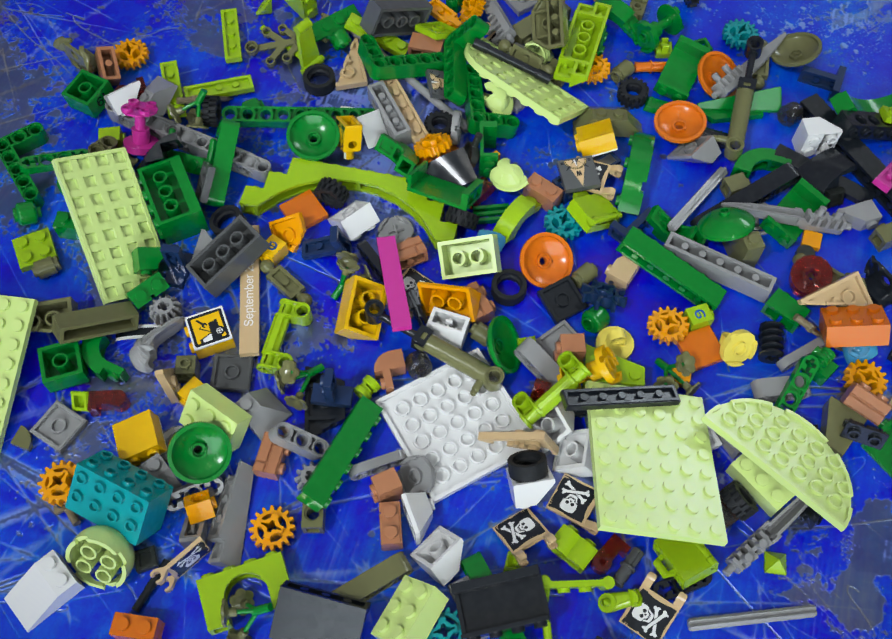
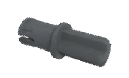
[613,547,644,588]

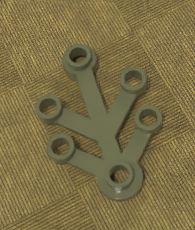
[245,24,298,68]

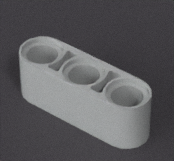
[514,337,560,390]
[750,376,812,402]
[268,422,329,461]

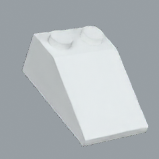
[4,549,85,633]

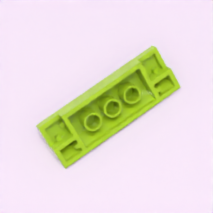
[553,2,612,87]

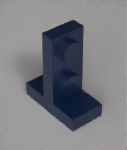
[797,65,847,102]
[608,206,652,243]
[302,225,352,260]
[160,243,193,289]
[310,368,354,408]

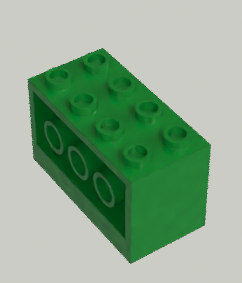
[136,155,209,245]

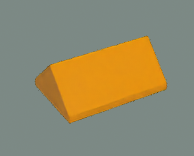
[417,282,481,322]

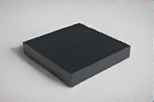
[536,275,589,325]

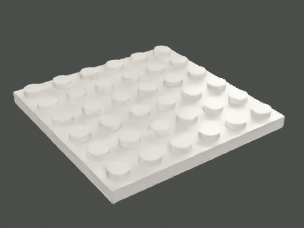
[375,348,533,504]

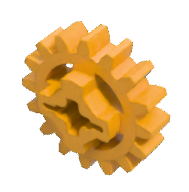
[459,0,486,23]
[115,38,150,71]
[582,53,610,85]
[413,132,453,159]
[646,306,690,346]
[842,359,888,395]
[37,460,76,507]
[249,505,296,552]

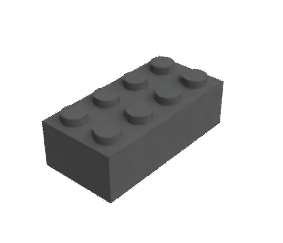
[360,0,433,37]
[185,215,271,298]

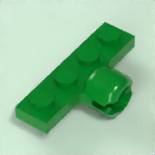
[312,4,362,50]

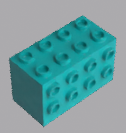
[65,450,174,546]

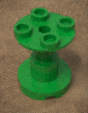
[631,4,684,53]

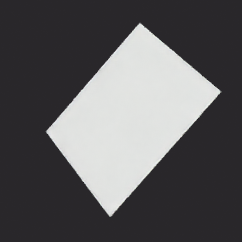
[357,109,388,149]

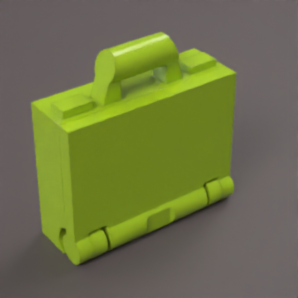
[566,191,622,234]
[653,538,719,590]

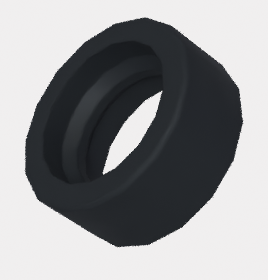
[303,64,336,96]
[209,205,246,236]
[491,269,527,306]
[507,450,548,482]

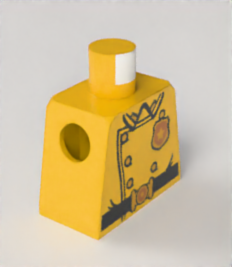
[336,115,362,160]

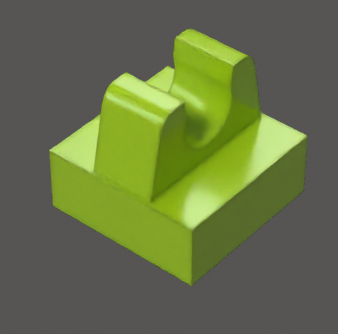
[654,38,672,58]

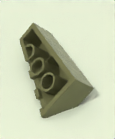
[31,297,78,333]

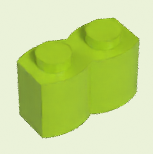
[547,524,598,574]

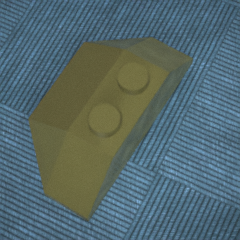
[531,0,569,50]
[573,106,643,137]

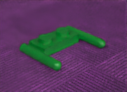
[167,128,217,175]

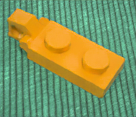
[429,0,462,28]

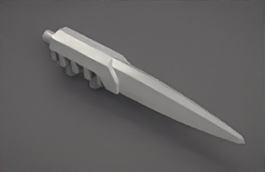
[483,0,516,45]
[711,32,787,99]
[721,202,852,235]
[722,497,808,577]

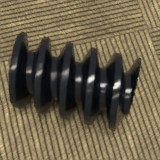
[758,321,785,364]

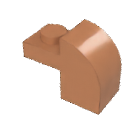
[374,348,406,395]

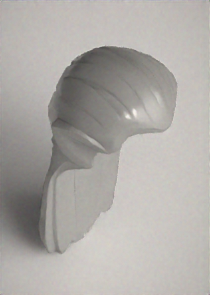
[129,316,185,373]

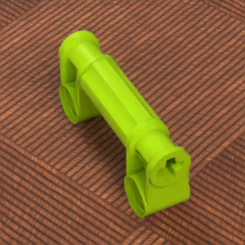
[256,298,313,374]
[512,351,593,429]

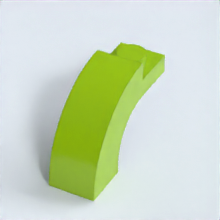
[493,194,541,244]

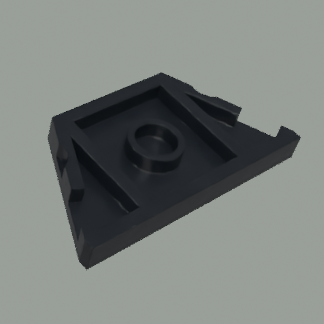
[304,366,346,436]

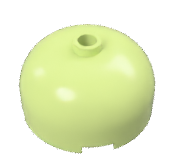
[65,525,135,590]

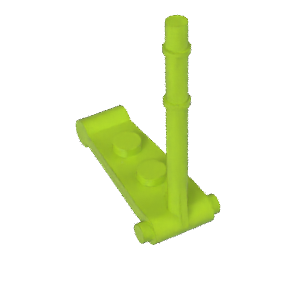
[260,17,325,75]
[542,575,615,639]

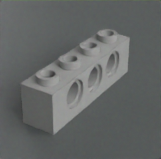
[367,80,412,145]

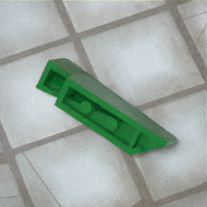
[697,86,782,124]

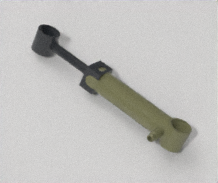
[714,36,764,161]
[365,299,505,396]

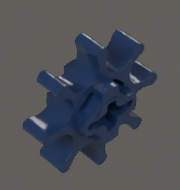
[580,279,628,313]

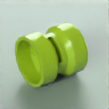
[354,375,381,399]

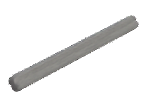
[667,167,728,232]
[687,604,817,631]

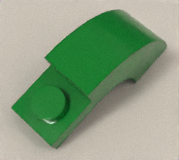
[592,0,638,38]
[374,133,419,178]
[730,148,792,178]
[645,205,707,245]
[81,336,130,383]

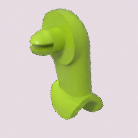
[598,589,643,613]

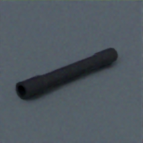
[472,37,553,84]

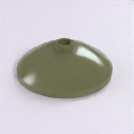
[770,32,822,67]

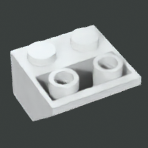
[791,117,843,157]
[426,307,470,350]

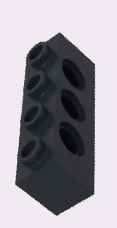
[831,110,892,141]

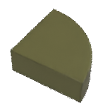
[10,425,33,452]

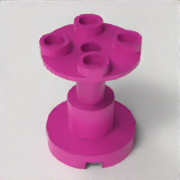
[121,98,159,156]

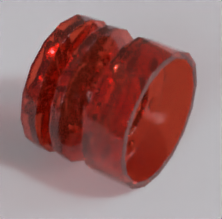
[788,255,833,298]

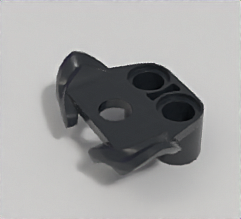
[864,255,892,308]

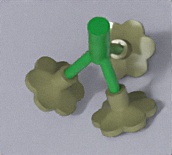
[167,88,209,129]
[330,251,373,301]
[653,351,702,396]
[274,360,325,411]
[221,588,274,639]

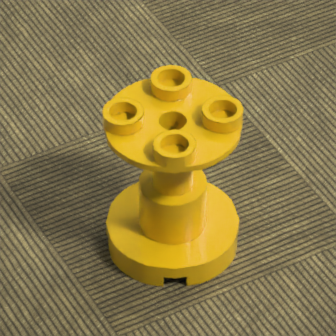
[557,344,622,389]

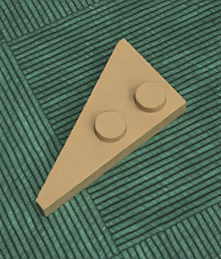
[335,38,368,91]
[797,271,873,306]
[154,367,182,404]
[478,429,559,455]

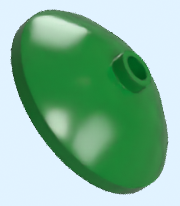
[286,110,340,161]
[697,207,755,242]
[486,315,521,374]
[167,421,232,484]

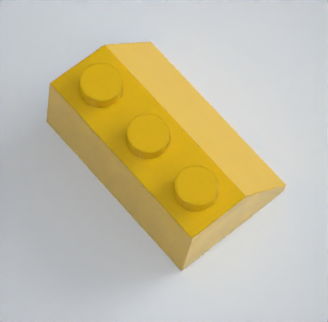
[334,275,386,341]

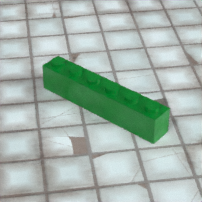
[616,226,727,311]
[296,395,383,512]

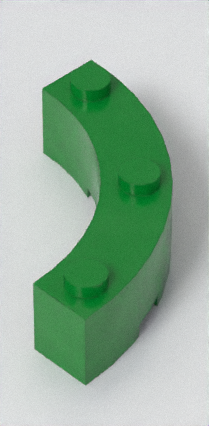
[829,91,892,115]
[615,131,655,216]

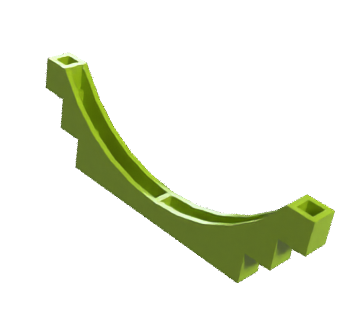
[239,157,458,250]

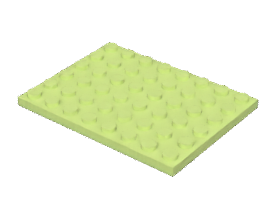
[585,380,728,546]

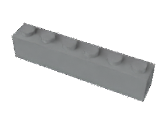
[664,231,777,303]

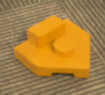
[268,212,307,253]

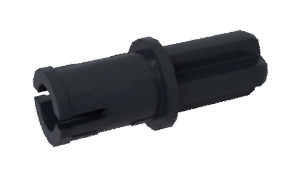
[406,288,428,326]

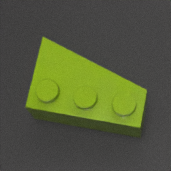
[582,344,645,389]

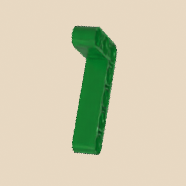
[444,15,490,106]
[358,34,444,81]
[464,64,520,139]
[205,118,240,208]
[0,122,49,208]

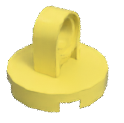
[595,326,634,360]
[719,329,758,367]

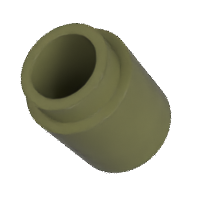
[610,60,635,83]
[31,256,62,280]
[571,262,598,289]
[468,321,488,347]

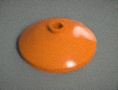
[697,51,737,99]
[654,100,707,144]
[519,232,573,288]

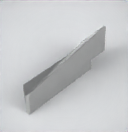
[207,461,254,567]

